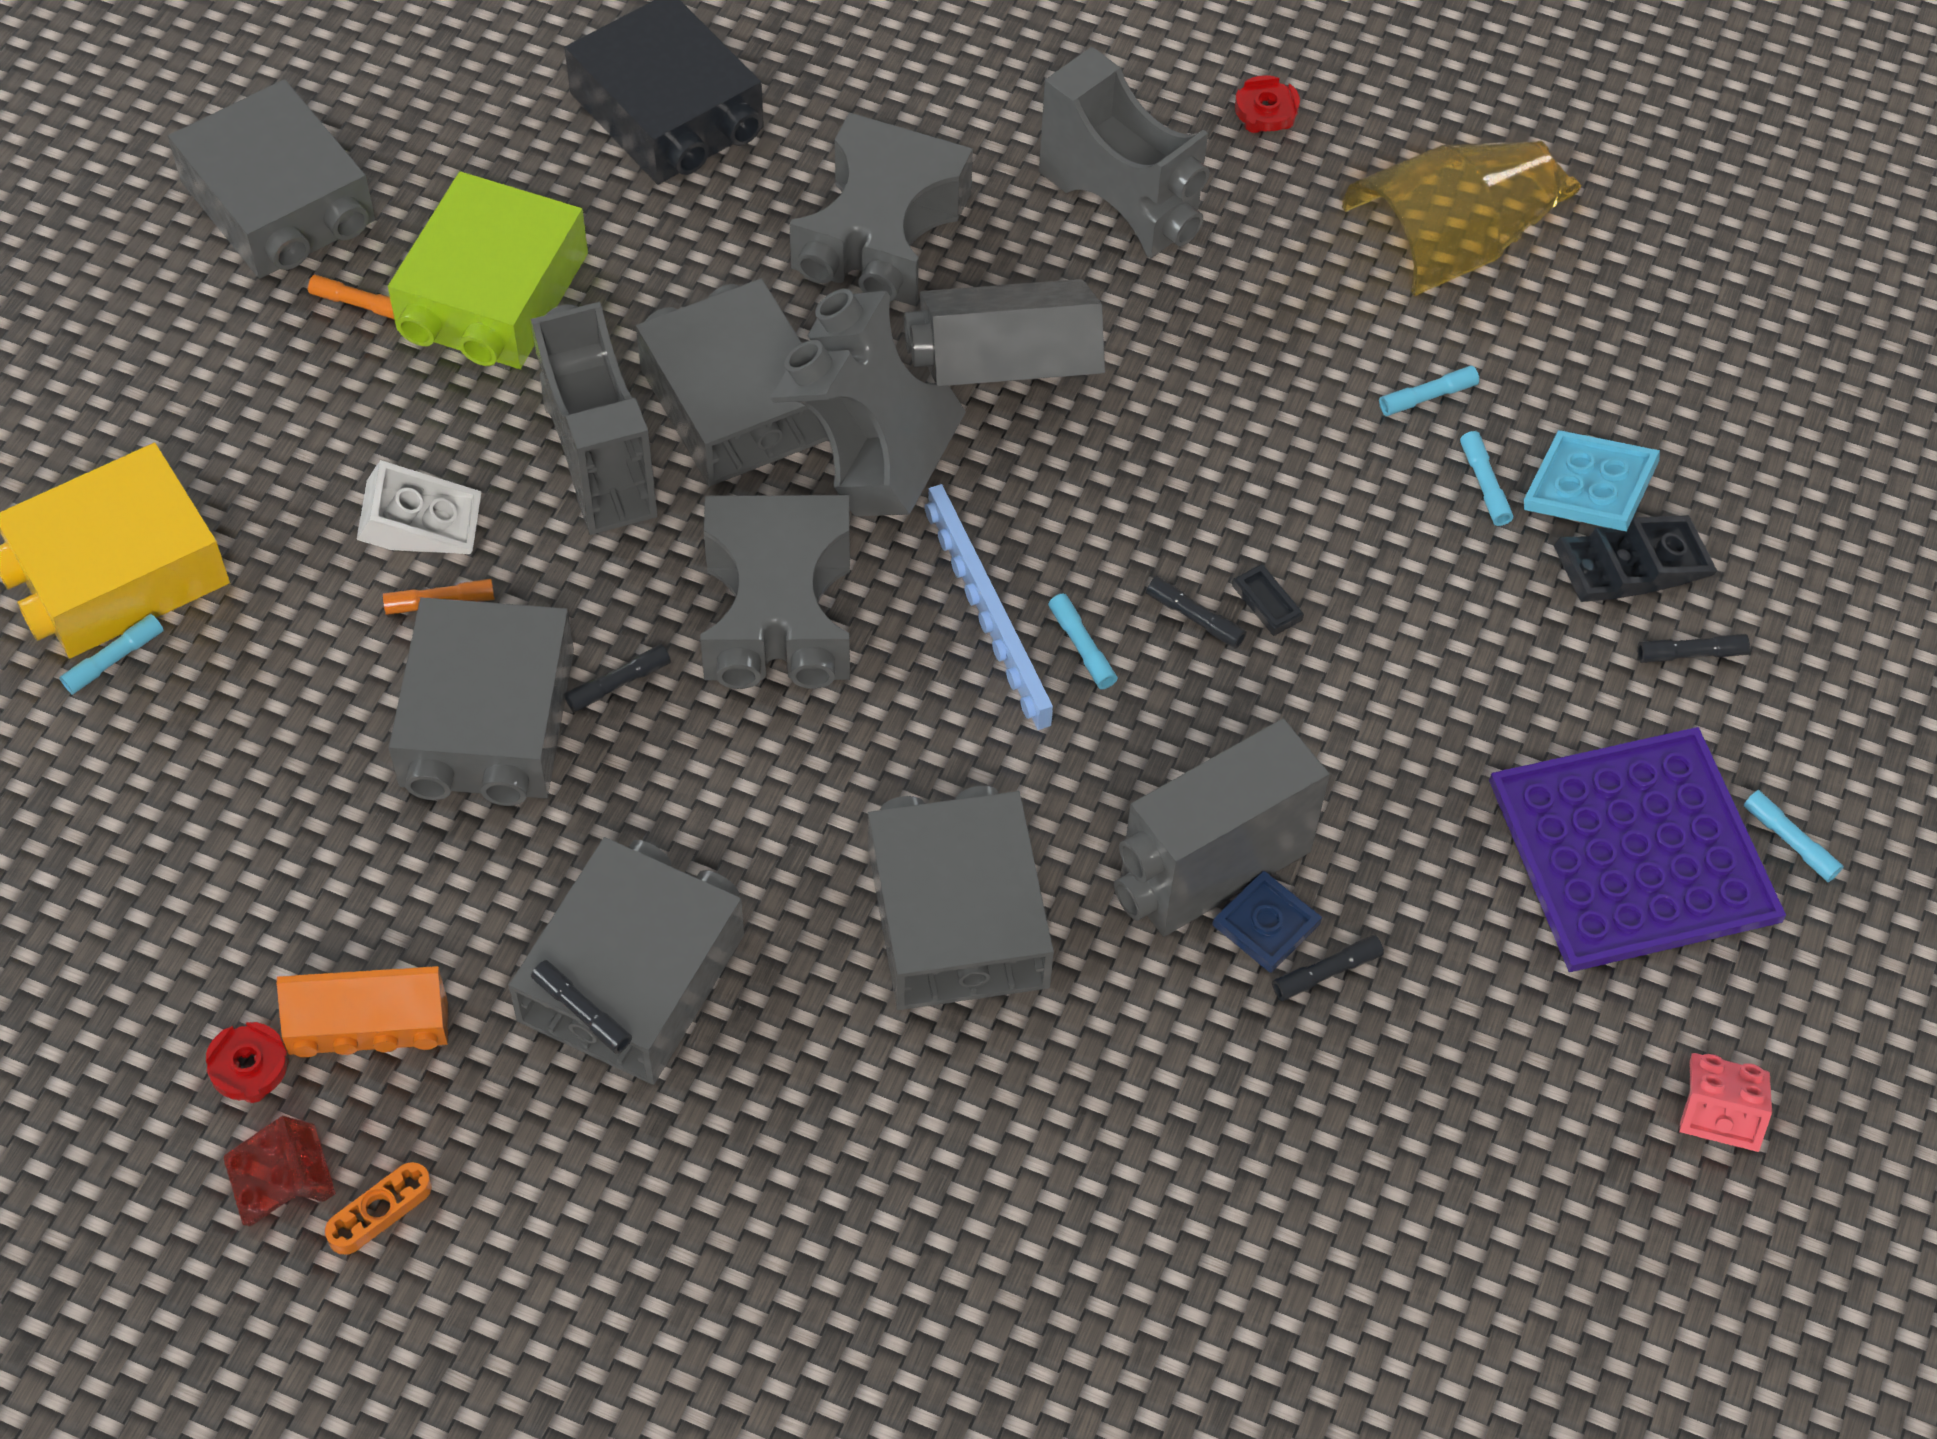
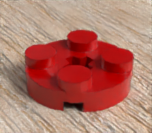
[1235,75,1300,133]
[206,1022,289,1103]

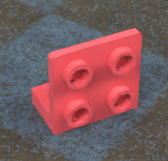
[1680,1053,1772,1152]

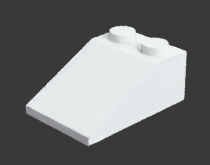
[357,460,481,554]

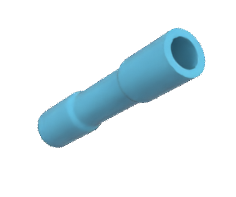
[1379,365,1479,416]
[1460,431,1514,526]
[1048,594,1118,689]
[59,614,164,695]
[1744,790,1844,882]

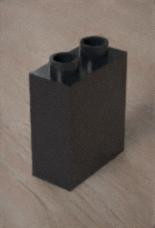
[564,0,764,185]

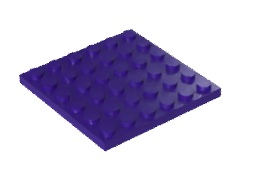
[1489,727,1786,973]

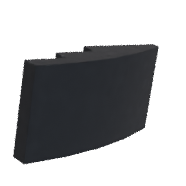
[1554,515,1717,602]

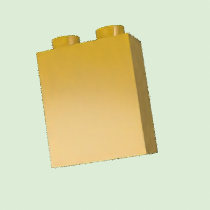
[0,442,230,659]

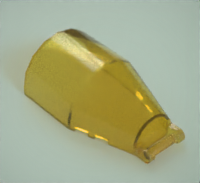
[1342,140,1581,296]

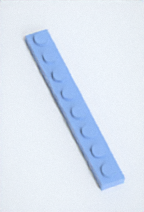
[925,484,1053,730]

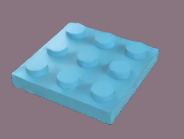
[1524,430,1660,531]

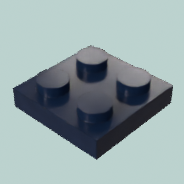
[1213,871,1322,973]

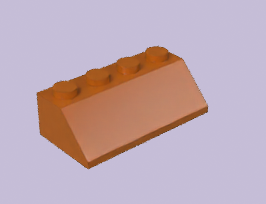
[277,966,448,1057]

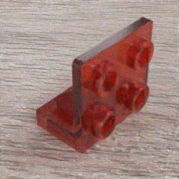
[224,1115,336,1226]

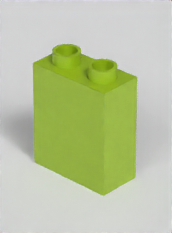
[388,171,588,369]

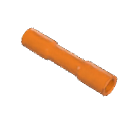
[308,274,395,320]
[383,579,495,615]

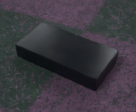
[1232,564,1304,636]

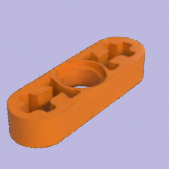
[325,1162,432,1255]

